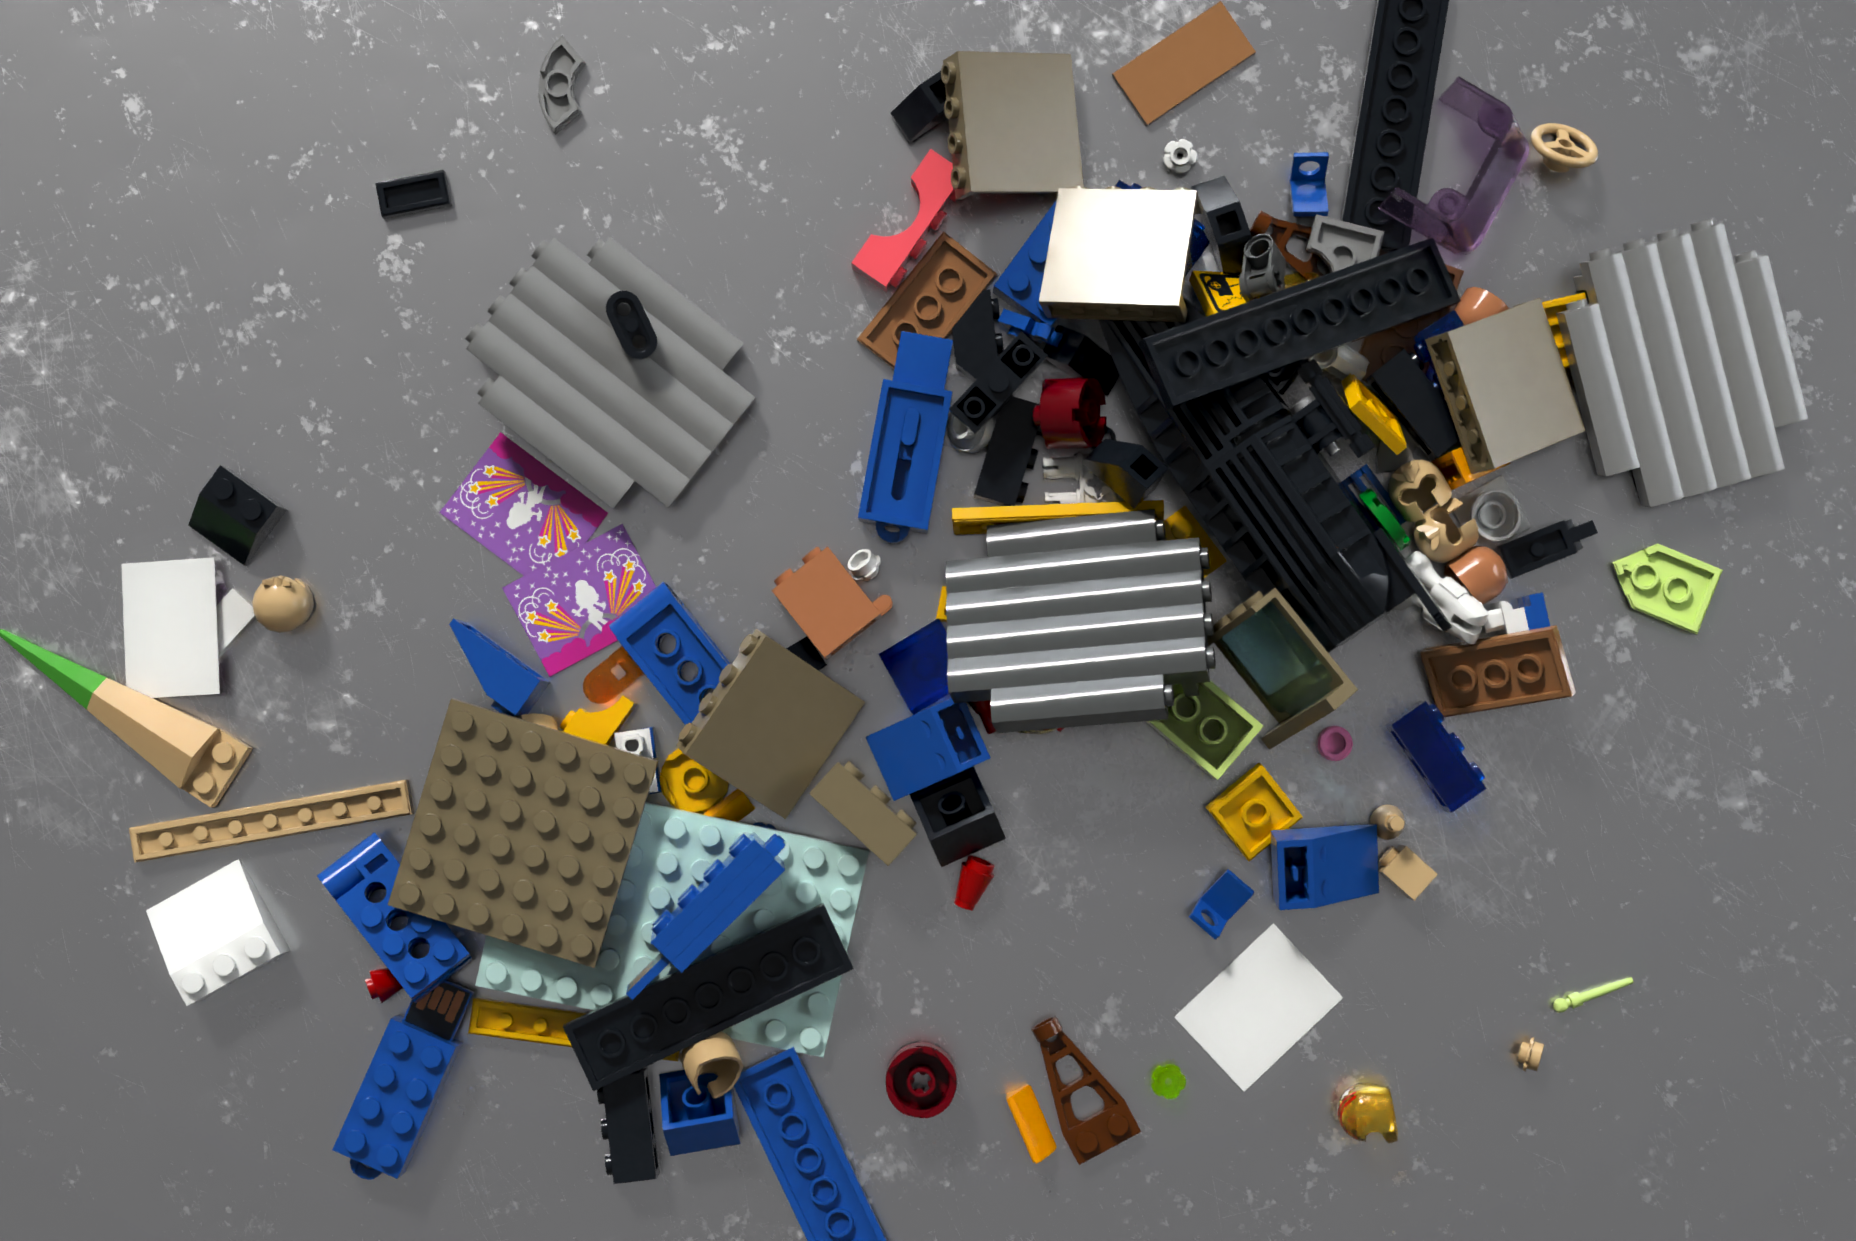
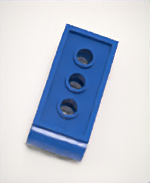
[609,581,730,725]
[317,832,473,1004]

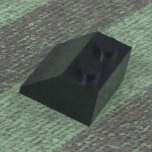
[188,465,287,566]
[909,766,1006,867]

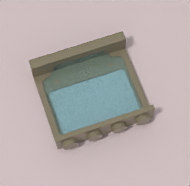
[1207,588,1358,750]

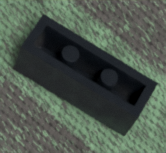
[1366,349,1459,461]
[974,396,1043,506]
[597,1068,660,1184]

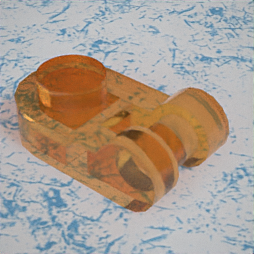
[583,646,645,704]

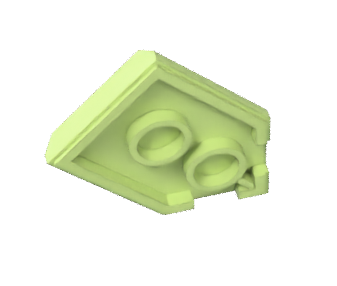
[1611,544,1723,635]

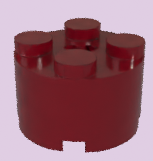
[1033,378,1107,449]
[886,1042,957,1118]

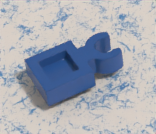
[998,309,1063,347]

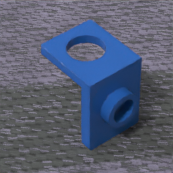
[1289,152,1329,217]
[1189,870,1254,940]

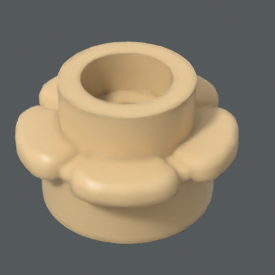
[1517,1037,1544,1072]

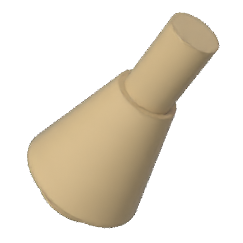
[1370,805,1405,840]

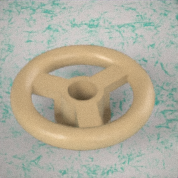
[1531,123,1598,172]

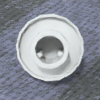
[948,412,993,453]

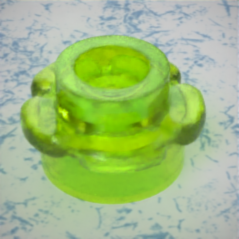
[1151,1064,1186,1099]

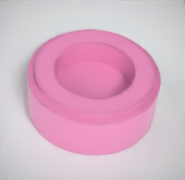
[1316,726,1353,761]

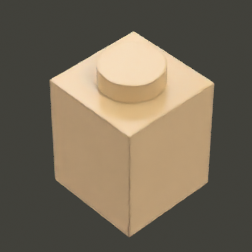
[1378,845,1438,901]

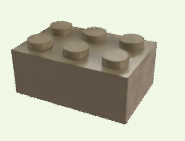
[809,761,918,866]

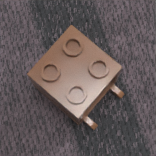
[771,546,893,660]

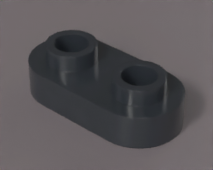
[606,291,657,360]

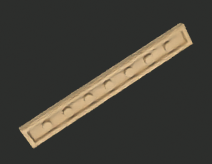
[129,780,414,863]

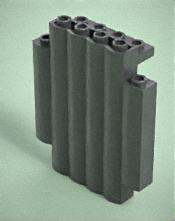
[945,509,1216,733]

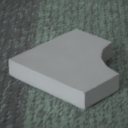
[1306,214,1384,273]

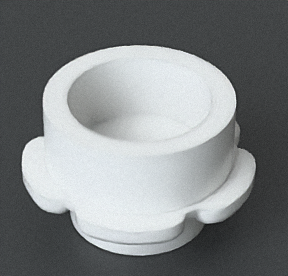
[1163,139,1197,174]
[848,549,881,581]

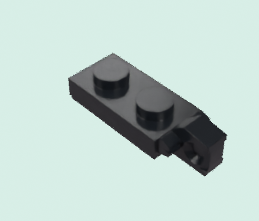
[1497,519,1598,579]

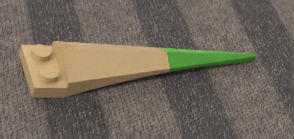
[0,629,253,808]

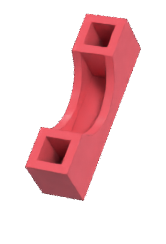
[851,149,958,292]

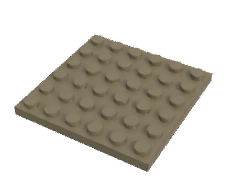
[388,698,659,968]

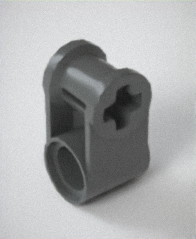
[1239,234,1287,302]

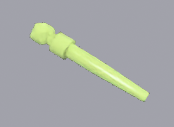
[1553,977,1634,1013]

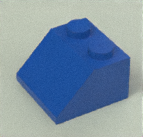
[659,1070,741,1156]

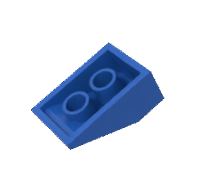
[449,618,550,717]

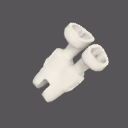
[1393,551,1489,644]

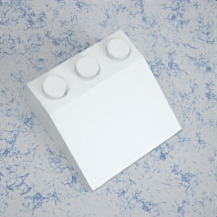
[146,859,290,1006]

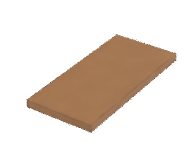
[1112,1,1256,126]

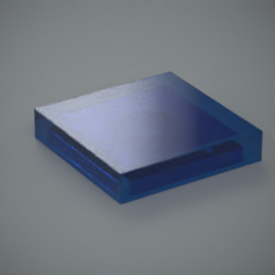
[879,618,949,715]

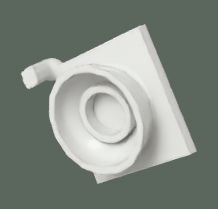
[1453,474,1532,550]

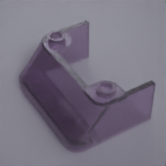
[1379,76,1529,255]

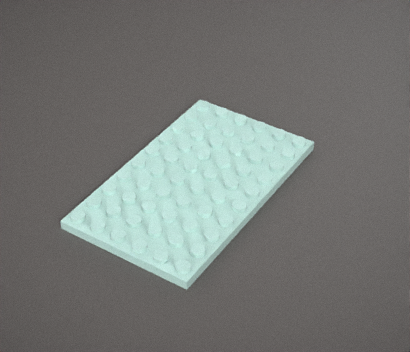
[475,802,869,1058]

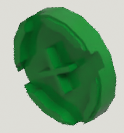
[1358,488,1411,551]

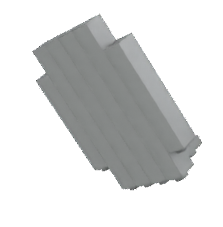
[1556,219,1808,507]
[465,237,755,508]

